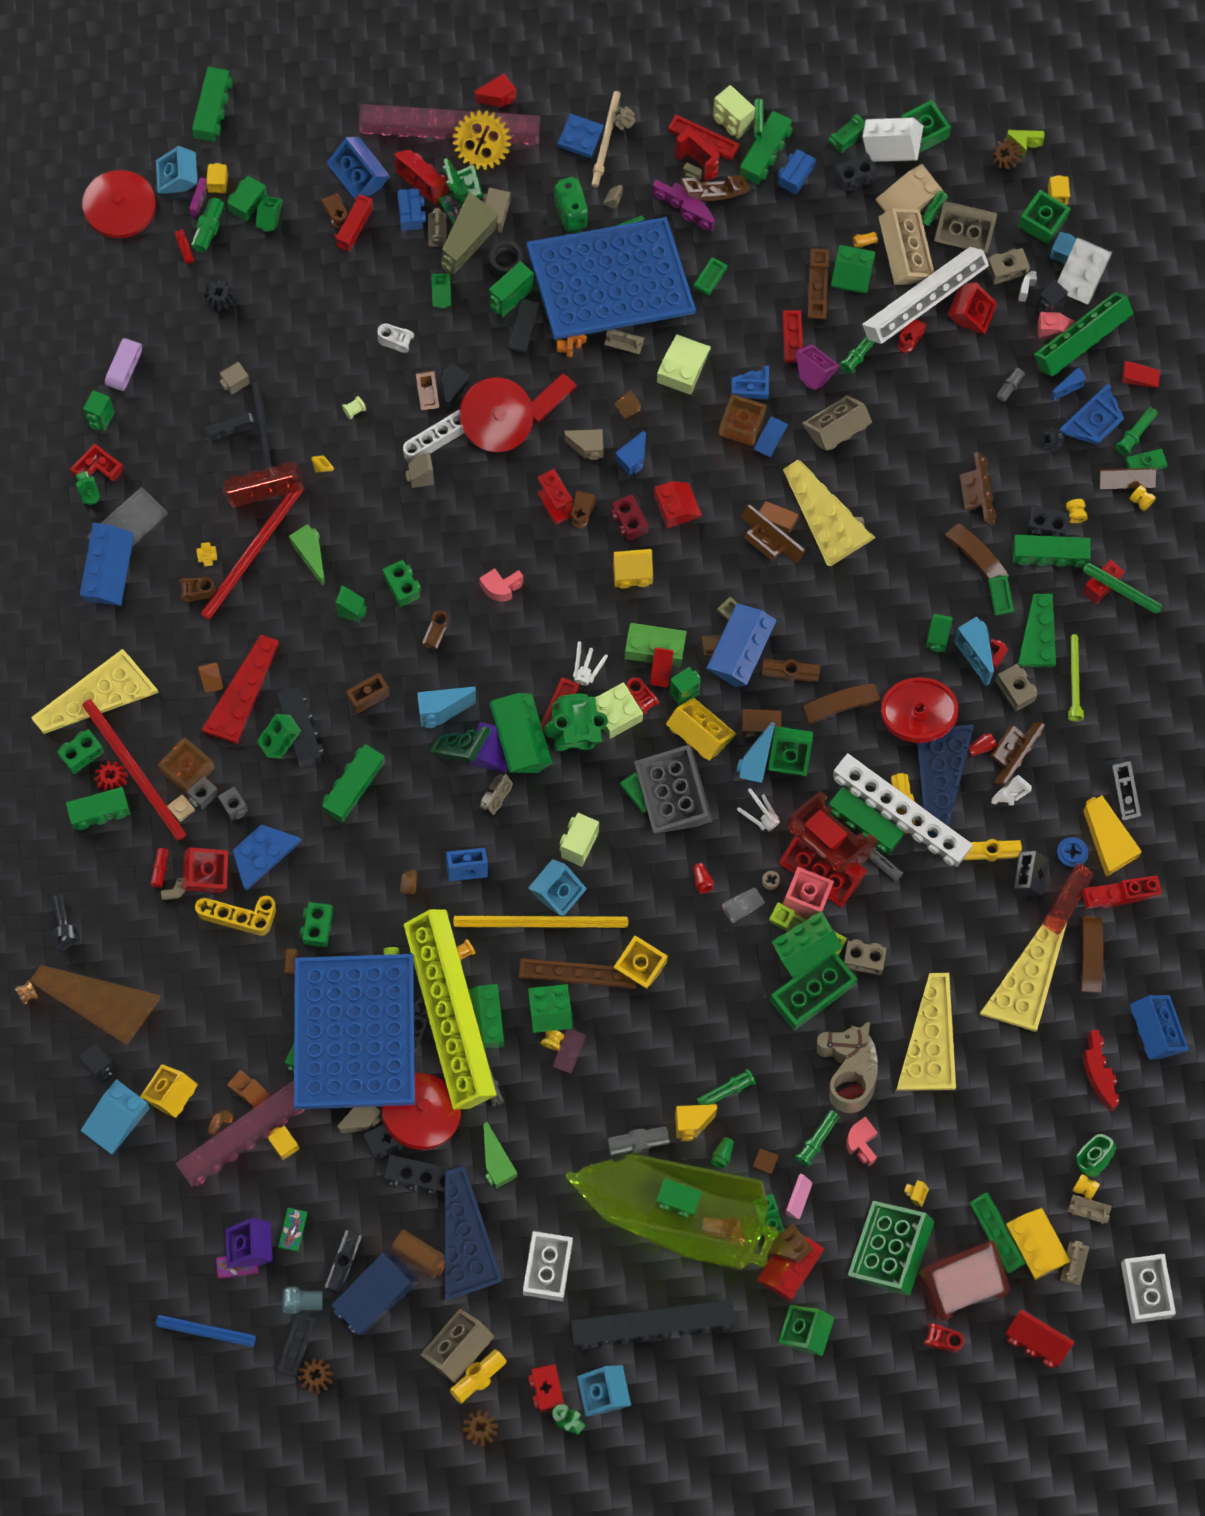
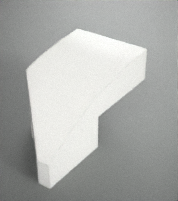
[1018,271,1037,302]
[991,775,1032,805]

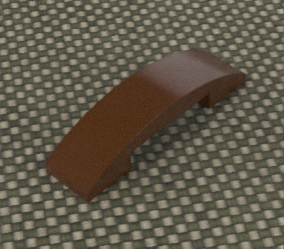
[681,176,750,201]
[808,248,829,319]
[944,523,1009,581]
[803,684,881,724]
[1081,916,1103,993]

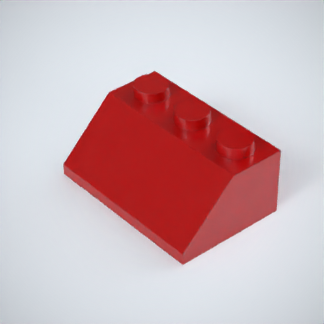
[394,150,450,205]
[756,1236,824,1302]
[1004,1309,1074,1369]

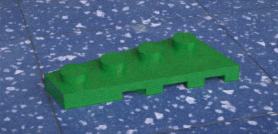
[1018,594,1056,667]

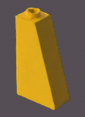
[1083,796,1142,876]

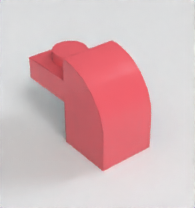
[479,569,523,602]
[846,1117,878,1166]

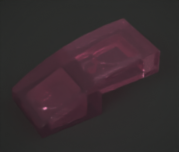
[553,1029,586,1073]

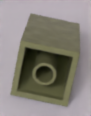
[440,192,498,274]

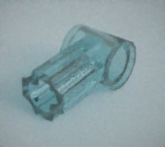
[282,1287,322,1314]

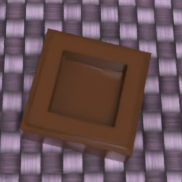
[753,1148,779,1175]

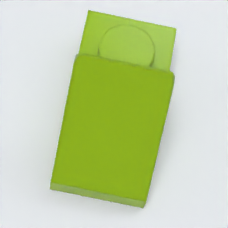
[1006,130,1044,158]

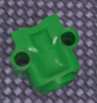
[544,694,608,751]

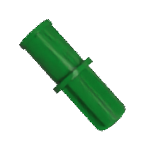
[921,191,948,226]

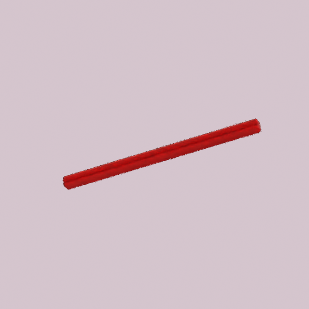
[201,483,303,620]
[82,699,186,841]

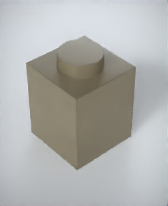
[219,362,250,395]

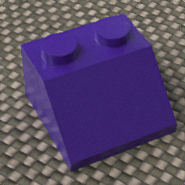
[469,722,508,774]
[226,1218,272,1268]

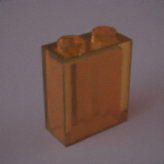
[392,1229,445,1279]

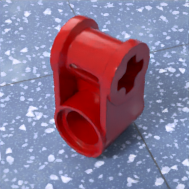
[897,319,927,353]
[626,677,659,715]
[923,1323,964,1352]

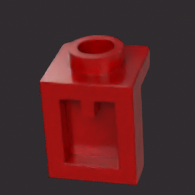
[990,639,1009,672]

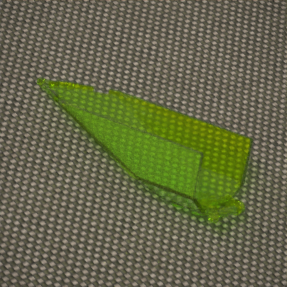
[566,1153,779,1269]

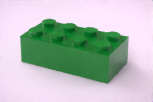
[770,952,857,1031]

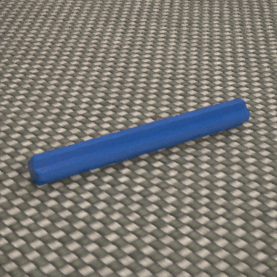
[156,1315,256,1347]

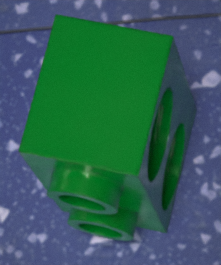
[83,390,114,431]
[382,560,421,607]
[669,667,701,706]
[257,714,301,758]
[57,729,104,775]
[300,902,333,948]

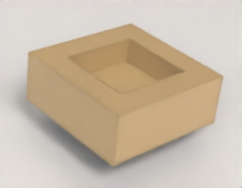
[167,794,195,822]

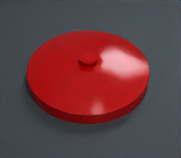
[83,170,156,238]
[459,378,534,452]
[881,677,958,743]
[381,1073,461,1150]

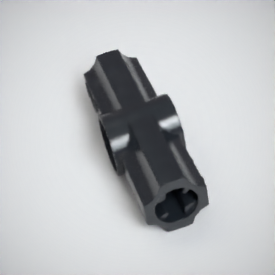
[325,1230,362,1294]

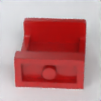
[675,127,720,182]
[537,469,572,525]

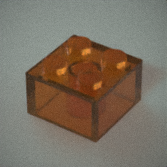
[719,394,767,446]
[158,737,215,795]

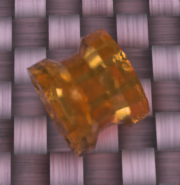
[15,980,38,1005]

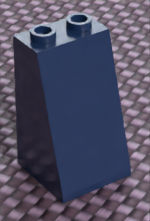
[332,1252,420,1335]

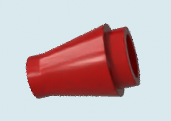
[968,733,997,757]
[693,863,714,894]

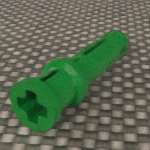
[839,336,875,374]
[1115,407,1158,456]
[697,1068,756,1105]
[795,1110,840,1167]

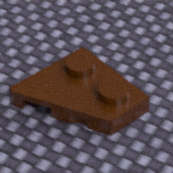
[764,1223,813,1263]

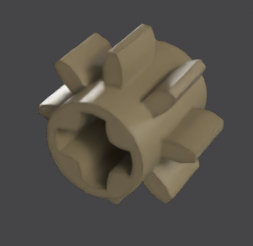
[613,106,635,130]

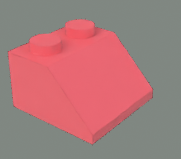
[782,867,834,919]

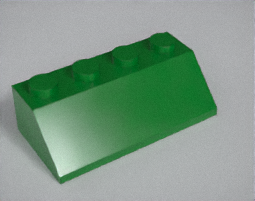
[489,693,552,773]

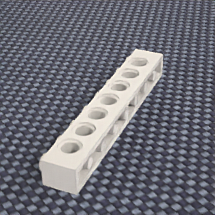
[833,753,973,867]

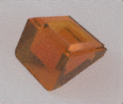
[615,390,641,418]
[702,635,721,655]
[400,870,417,894]

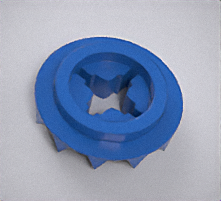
[1057,837,1088,868]

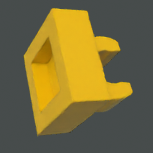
[904,1180,929,1207]

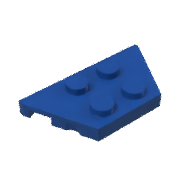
[1060,384,1124,445]
[233,825,301,891]

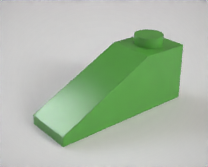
[289,524,325,586]
[484,1122,517,1189]

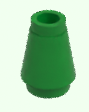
[711,1137,734,1169]

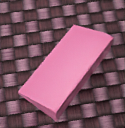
[785,1174,812,1219]

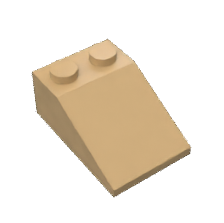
[876,164,943,213]

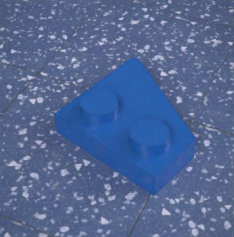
[731,366,769,399]

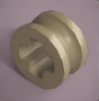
[762,871,780,890]

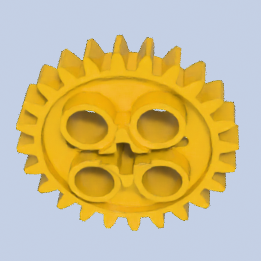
[453,110,511,170]

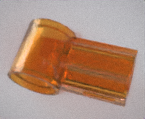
[702,1216,744,1244]

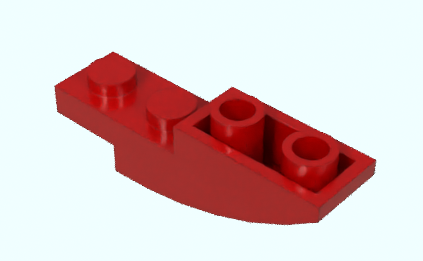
[1082,875,1162,909]
[1083,1030,1119,1111]

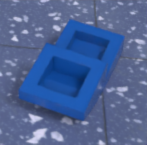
[754,417,788,457]

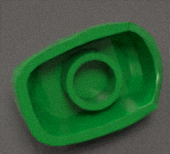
[1076,1134,1116,1177]

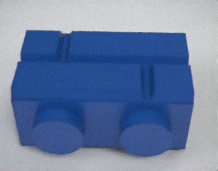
[777,150,815,194]
[398,188,426,231]

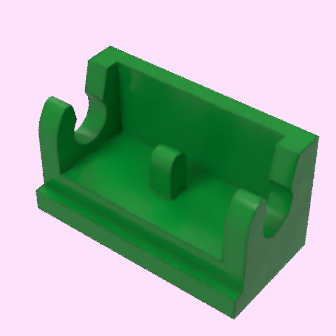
[828,114,865,154]

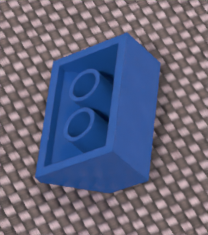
[327,137,390,198]
[1130,995,1189,1059]

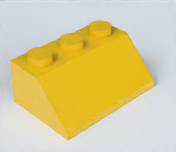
[666,698,737,760]
[1006,1208,1071,1280]

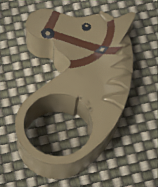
[817,1022,878,1113]

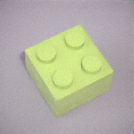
[713,85,755,139]
[596,682,643,739]
[559,813,599,867]

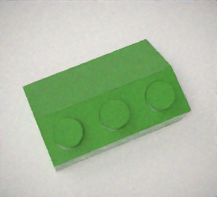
[625,623,687,667]

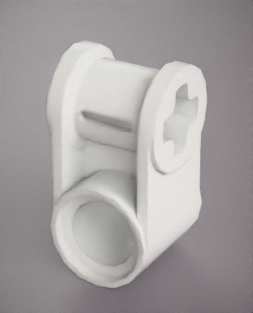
[378,323,414,353]

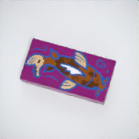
[190,177,208,219]
[216,1256,259,1279]

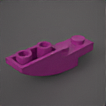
[652,180,715,231]

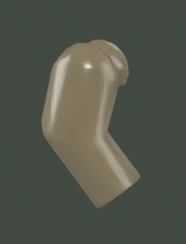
[161,878,186,900]

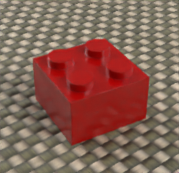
[183,847,228,893]

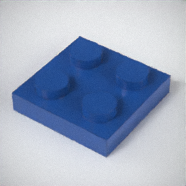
[558,114,604,158]

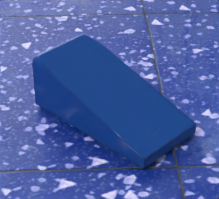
[1050,368,1086,401]

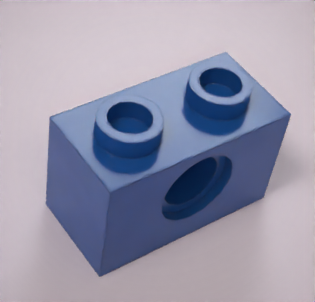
[446,848,488,881]

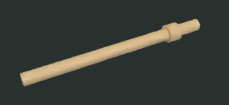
[591,91,620,187]

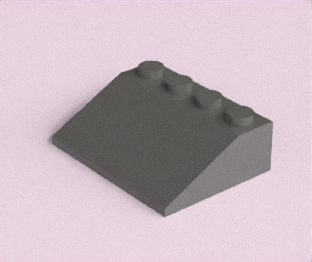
[634,745,713,834]

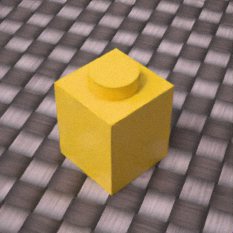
[207,163,228,193]
[1048,175,1070,205]
[268,1126,299,1160]

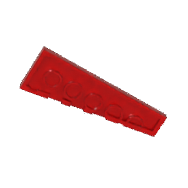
[202,635,279,745]

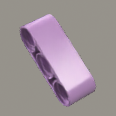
[105,338,142,391]

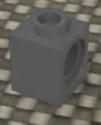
[187,776,219,810]
[218,787,248,821]

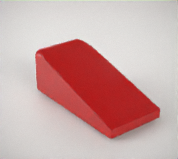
[1121,361,1160,388]
[650,647,674,687]

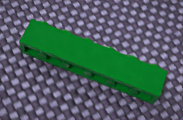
[1034,292,1133,376]

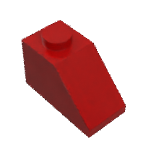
[474,74,516,107]

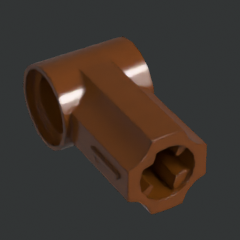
[422,610,449,650]

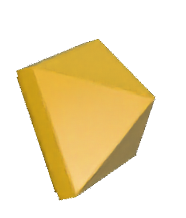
[311,456,334,472]

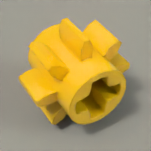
[197,542,217,567]

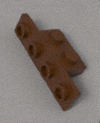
[960,452,996,526]
[741,504,805,563]
[990,722,1045,785]

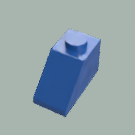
[615,431,646,476]

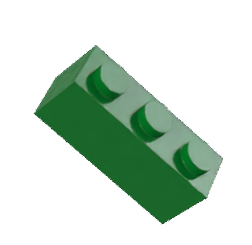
[66,787,130,830]

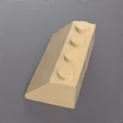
[879,208,934,285]

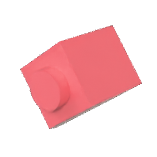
[1038,312,1075,339]

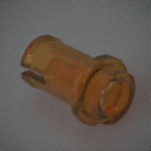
[283,949,299,974]

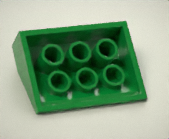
[848,1201,935,1296]

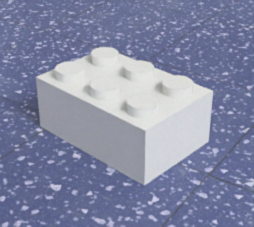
[1058,238,1112,304]
[523,1231,573,1301]
[1121,1254,1176,1323]

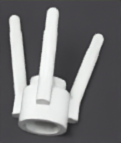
[573,641,608,686]
[737,788,780,831]

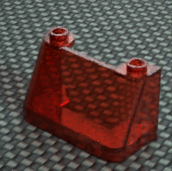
[788,791,877,872]
[917,1240,1011,1321]

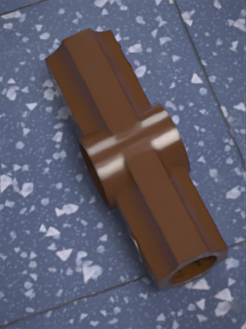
[761,659,820,683]

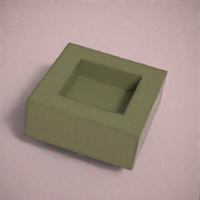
[683,163,703,182]
[717,596,738,621]

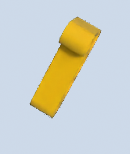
[195,896,276,936]

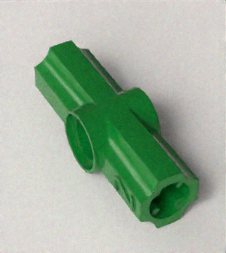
[191,198,225,253]

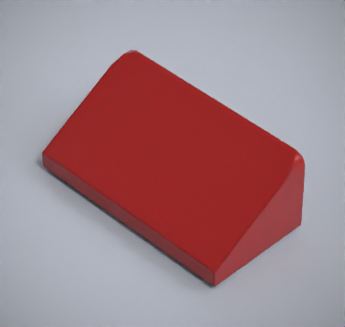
[805,810,848,849]

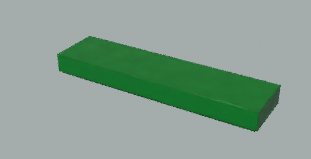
[970,1193,1026,1273]

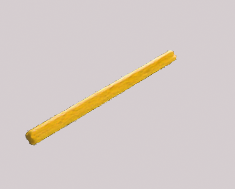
[453,916,628,928]

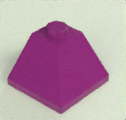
[796,344,840,390]

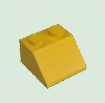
[613,549,653,589]
[614,936,668,989]
[140,1064,198,1118]
[675,1104,717,1141]

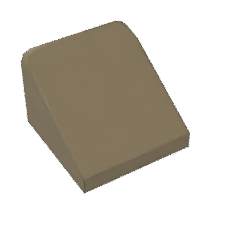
[603,185,623,209]

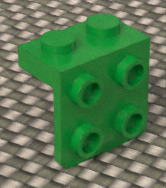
[443,158,483,204]

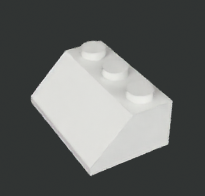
[863,118,923,162]

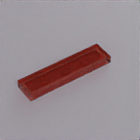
[1042,863,1094,935]

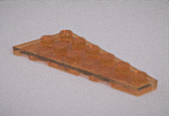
[30,965,161,1045]

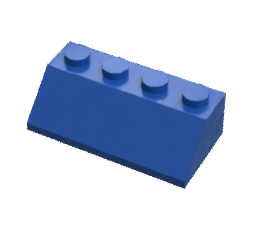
[80,523,134,606]
[706,604,777,688]

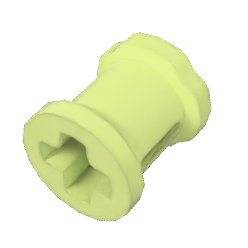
[342,396,366,419]

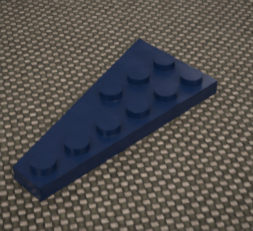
[918,724,974,838]
[445,1165,503,1301]

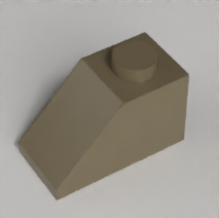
[482,188,511,232]
[565,429,603,460]
[405,453,434,488]
[337,1107,382,1133]

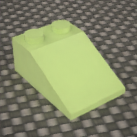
[657,335,711,395]

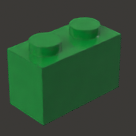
[227,175,267,222]
[655,1178,702,1218]

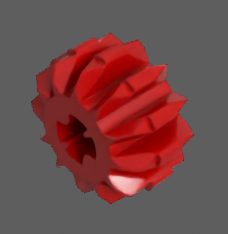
[94,761,128,792]

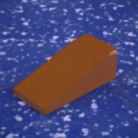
[759,501,799,534]
[198,663,223,693]

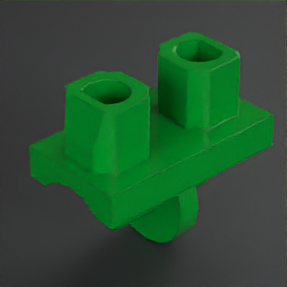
[75,471,100,505]
[552,1404,585,1435]

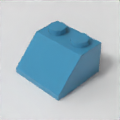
[156,146,198,194]
[528,859,587,916]
[577,1365,631,1416]

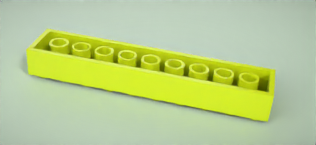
[404,909,496,1109]

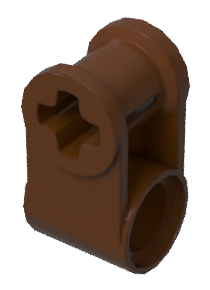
[320,193,347,230]
[571,491,596,529]
[179,577,216,602]

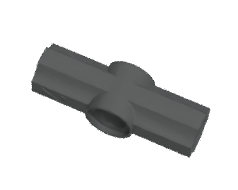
[607,1126,670,1156]

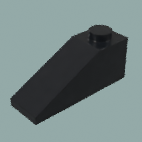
[1106,757,1141,821]

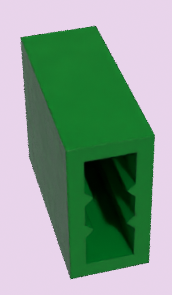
[489,261,534,317]

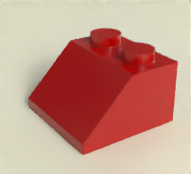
[948,283,997,334]
[654,481,702,528]

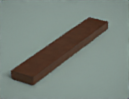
[519,958,636,989]

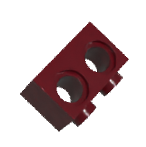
[610,494,649,541]

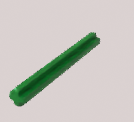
[1083,563,1162,613]

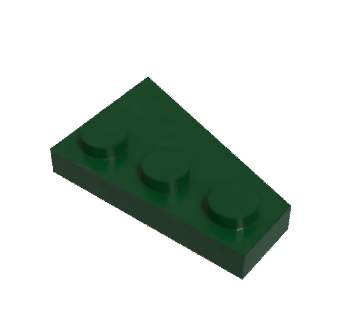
[430,726,491,762]

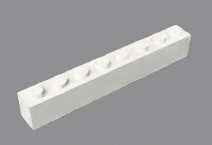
[862,247,989,344]

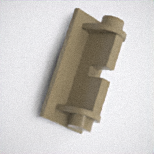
[428,208,447,247]
[604,329,645,355]
[480,774,513,815]
[1067,1195,1112,1224]
[1060,1241,1089,1285]

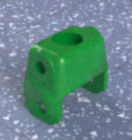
[554,177,588,233]

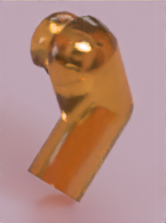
[207,1110,234,1135]

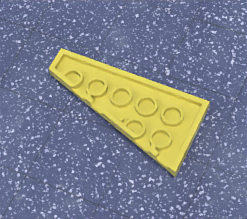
[783,460,875,566]
[31,649,159,734]
[979,916,1067,1032]
[896,973,956,1091]

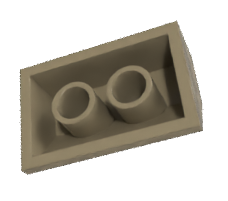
[935,201,997,254]
[802,395,872,451]
[420,1309,494,1383]

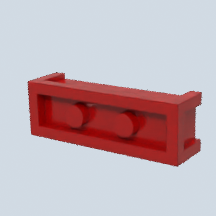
[334,194,373,252]

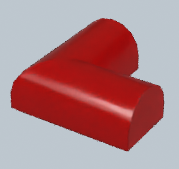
[70,443,123,481]

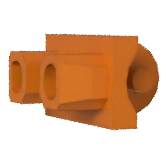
[557,335,587,357]

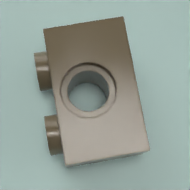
[987,248,1030,285]
[995,664,1037,712]

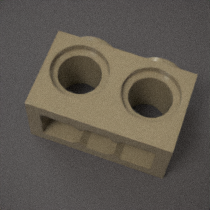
[844,939,887,975]

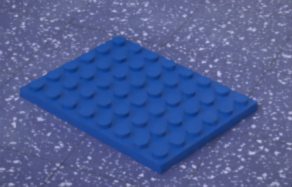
[526,217,696,340]
[294,954,415,1109]

